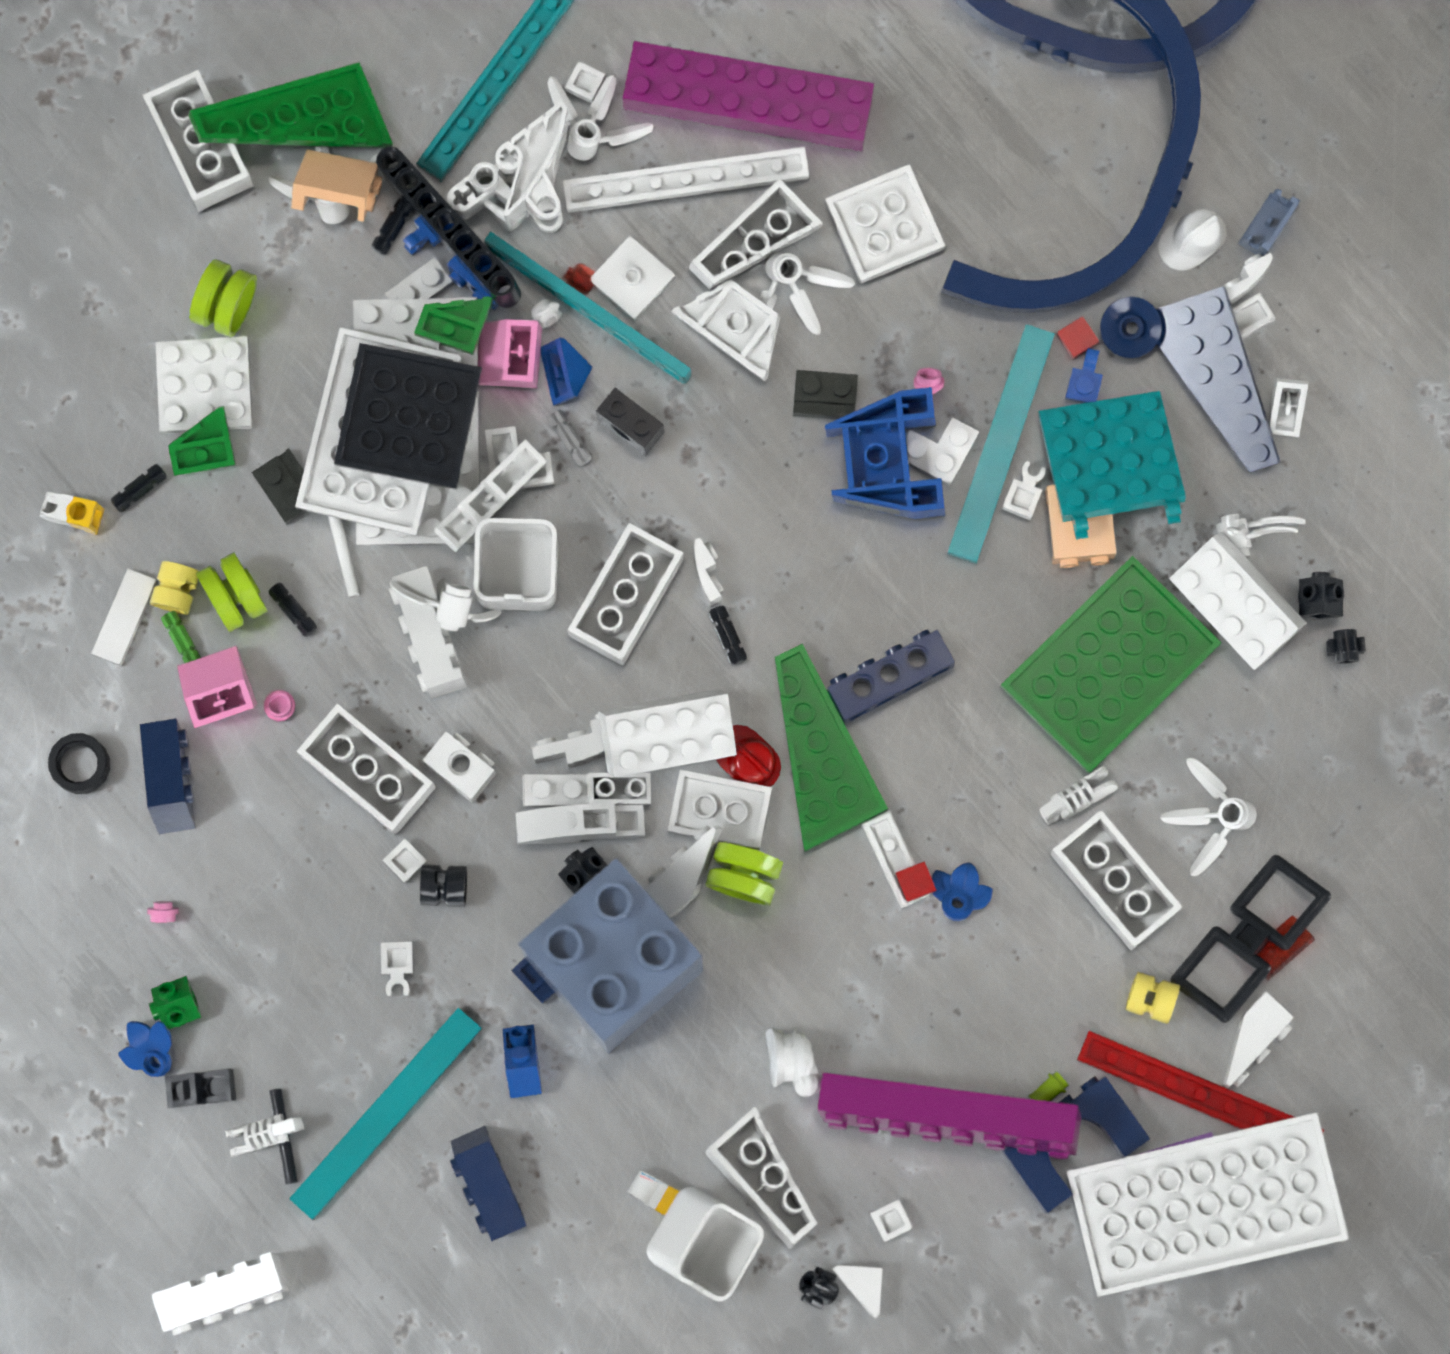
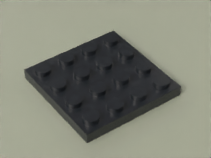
[334,343,482,490]

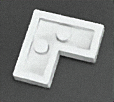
[385,258,453,299]
[906,417,979,487]
[485,426,554,489]

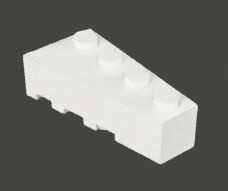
[689,178,822,290]
[389,566,467,699]
[705,1107,817,1249]
[152,1252,289,1336]

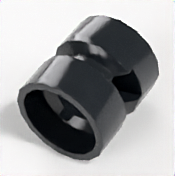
[420,864,467,907]

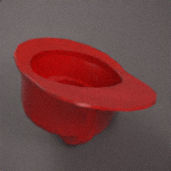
[715,725,781,787]

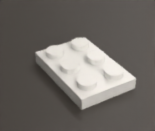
[668,770,772,850]

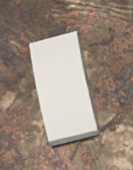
[1224,252,1273,305]
[694,537,723,607]

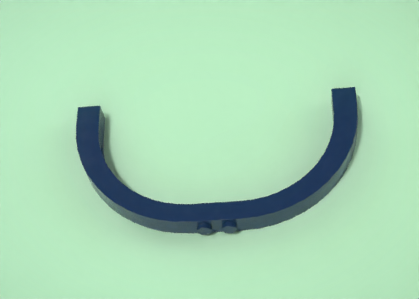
[941,0,1201,313]
[954,0,1258,73]

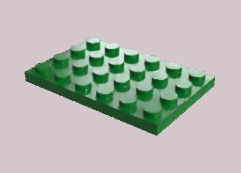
[1000,556,1222,774]

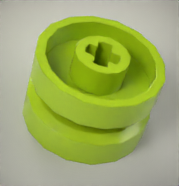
[189,259,257,338]
[196,552,268,632]
[705,842,783,906]

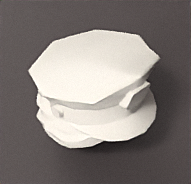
[765,1028,822,1097]

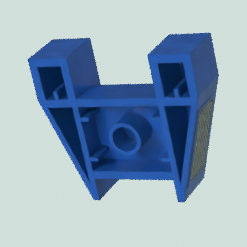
[825,387,945,519]

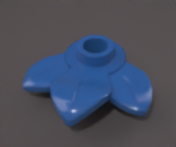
[932,862,993,921]
[118,1021,172,1077]

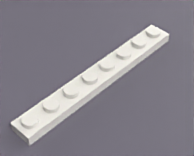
[563,147,809,213]

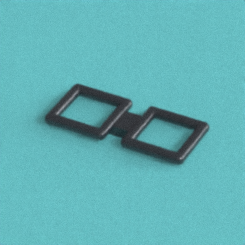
[1170,855,1331,1023]

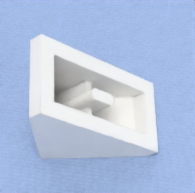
[1269,378,1308,437]
[832,1265,882,1319]

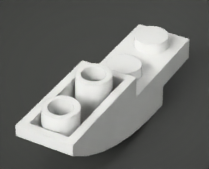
[531,714,605,769]
[522,773,651,807]
[515,802,645,845]

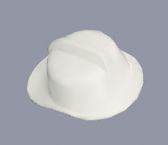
[1158,209,1227,271]

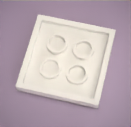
[825,164,946,284]
[155,336,253,434]

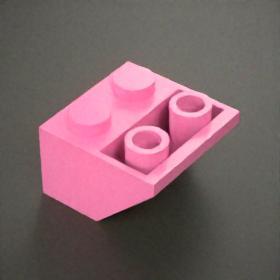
[478,319,542,388]
[177,646,257,728]

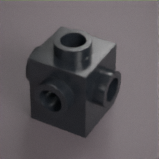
[1298,572,1344,620]
[558,847,608,894]

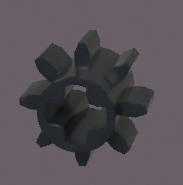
[1326,629,1366,664]
[799,1266,838,1309]

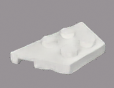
[671,279,780,382]

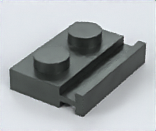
[793,370,858,419]
[251,448,307,525]

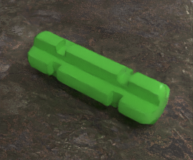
[161,611,201,663]

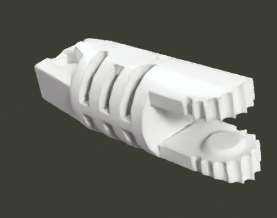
[1039,766,1119,826]
[225,1114,304,1157]

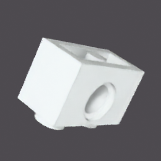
[422,732,497,803]

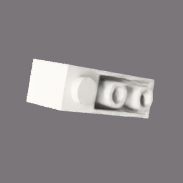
[644,825,723,917]
[1223,992,1294,1088]

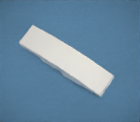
[433,439,547,553]

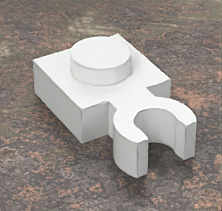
[1002,461,1045,521]
[381,941,414,997]

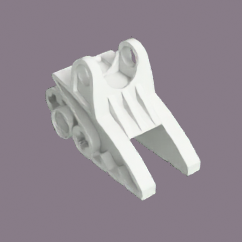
[447,101,570,233]

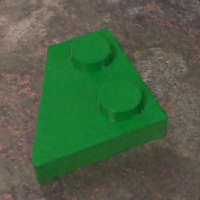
[414,296,493,355]
[168,405,236,476]

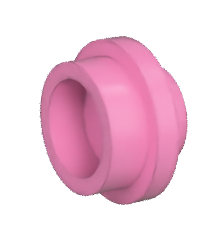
[913,368,944,394]
[264,690,296,722]
[147,901,179,923]

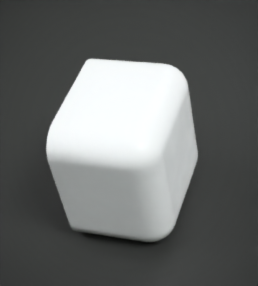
[473,518,559,611]
[647,1187,764,1301]

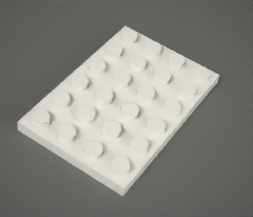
[295,327,461,537]

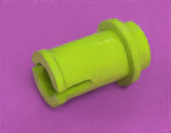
[1028,1071,1069,1102]

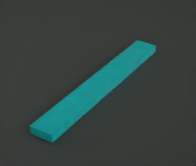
[416,0,575,183]
[484,231,692,384]
[947,324,1055,564]
[289,1008,482,1220]

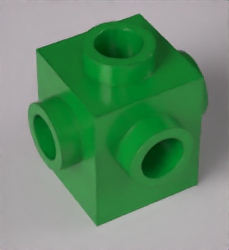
[149,976,201,1030]

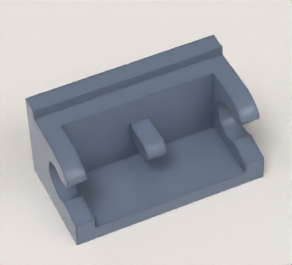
[1238,189,1300,257]

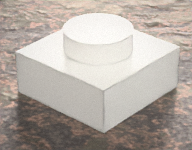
[565,61,606,103]
[382,839,428,884]
[870,1199,913,1243]

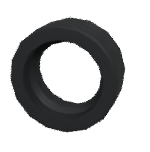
[48,733,110,794]

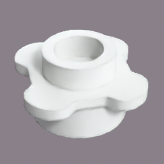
[531,299,562,329]

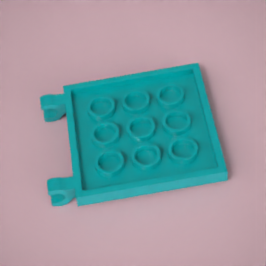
[1038,391,1186,540]

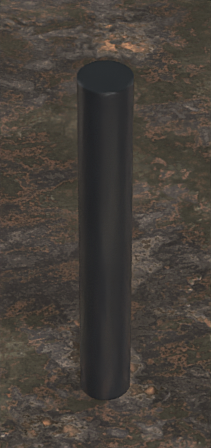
[269,1088,298,1185]

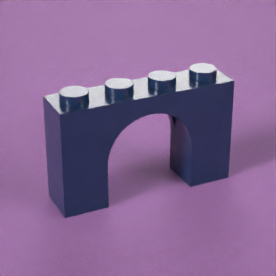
[1001,1076,1150,1214]

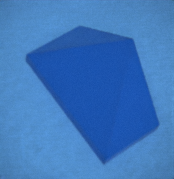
[540,338,593,406]

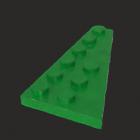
[188,62,393,148]
[775,643,888,852]

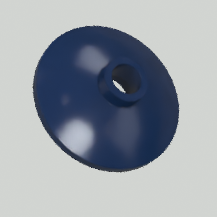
[1100,297,1162,358]

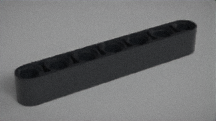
[376,146,521,308]

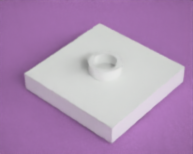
[589,236,676,322]

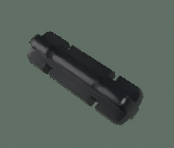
[371,198,412,255]
[111,464,167,512]
[268,582,317,637]
[708,606,747,665]

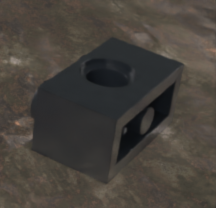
[596,387,665,456]

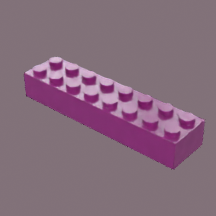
[622,41,874,152]
[817,1072,1081,1159]

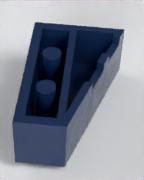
[139,718,196,835]
[450,1126,527,1241]

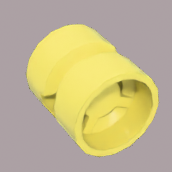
[150,561,199,615]
[1125,971,1180,1024]

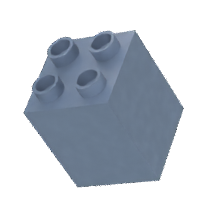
[518,858,703,1054]

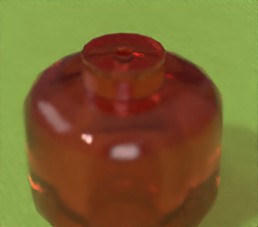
[563,263,595,295]

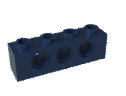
[827,629,955,724]

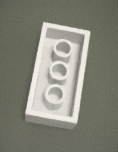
[143,70,253,212]
[568,523,684,666]
[1169,532,1307,670]
[598,689,737,778]
[297,704,436,835]
[1050,810,1183,951]

